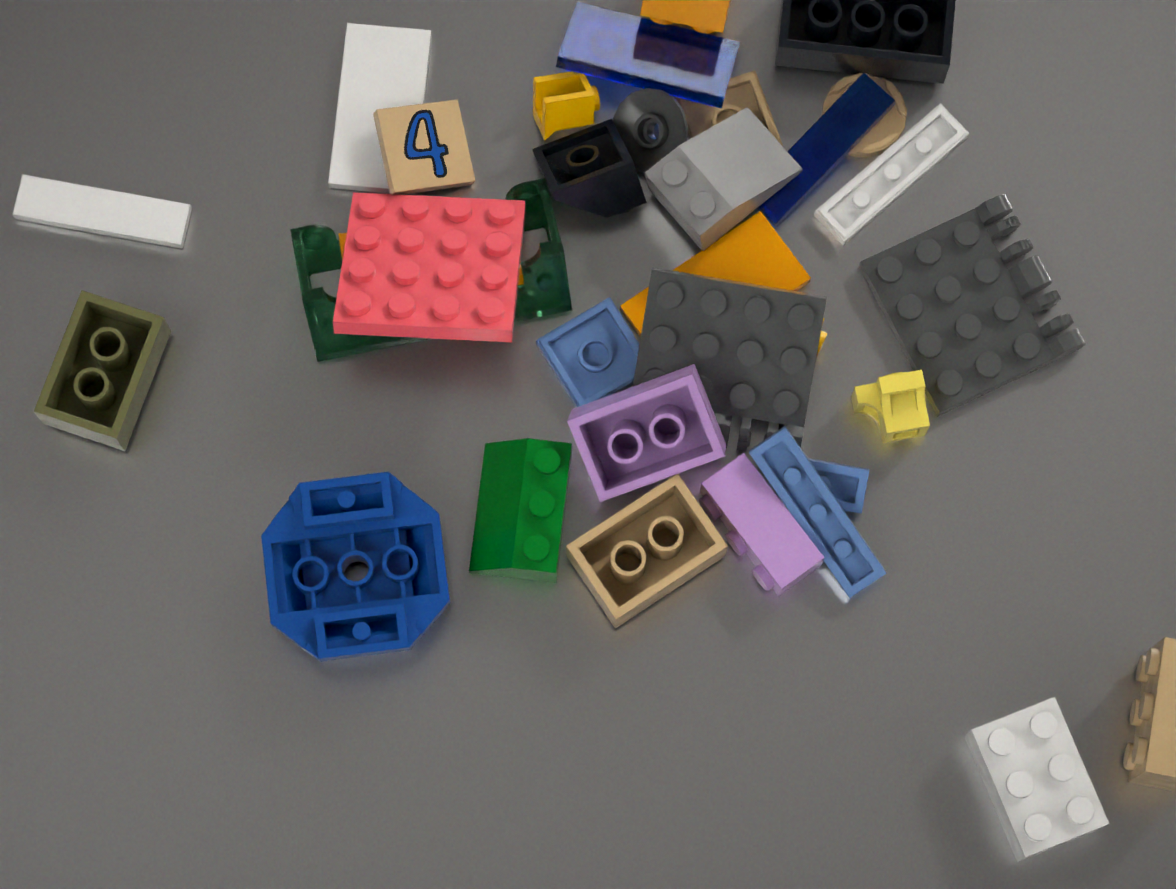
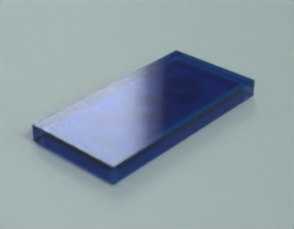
[556,2,741,109]

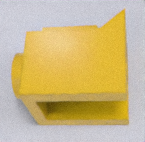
[533,69,600,141]

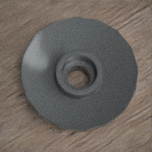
[613,88,688,173]

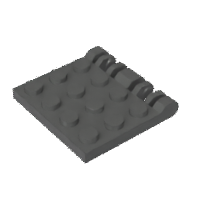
[859,194,1086,417]
[633,268,827,452]

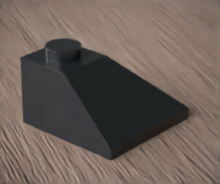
[532,119,647,218]

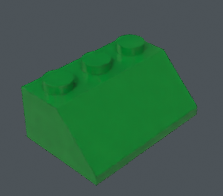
[469,438,572,583]

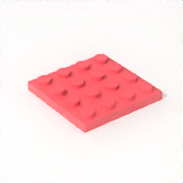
[333,192,526,343]

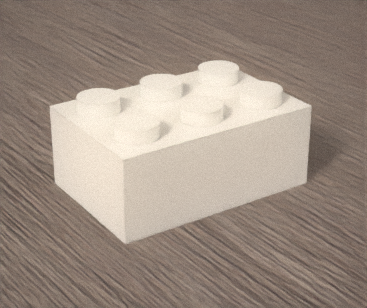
[964,697,1110,862]

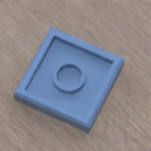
[536,297,640,408]

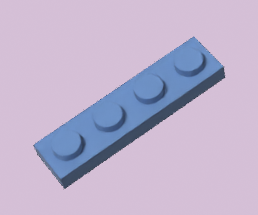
[749,426,886,598]

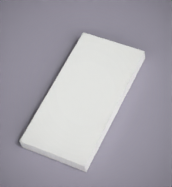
[328,23,432,195]

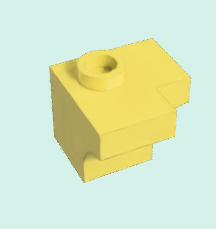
[851,369,930,443]

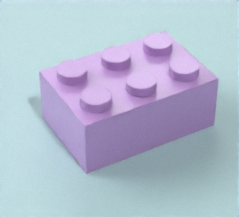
[567,364,726,502]

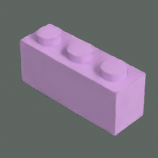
[699,453,824,596]

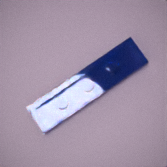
[756,73,895,227]

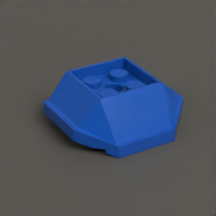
[261,472,450,662]

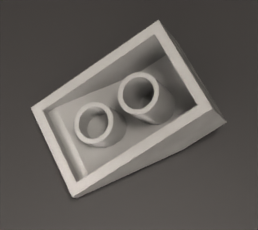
[645,107,803,251]

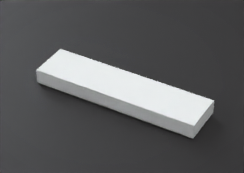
[814,103,970,246]
[12,174,192,249]

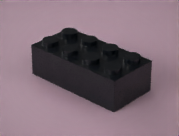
[775,0,956,84]

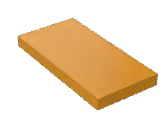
[620,211,811,338]

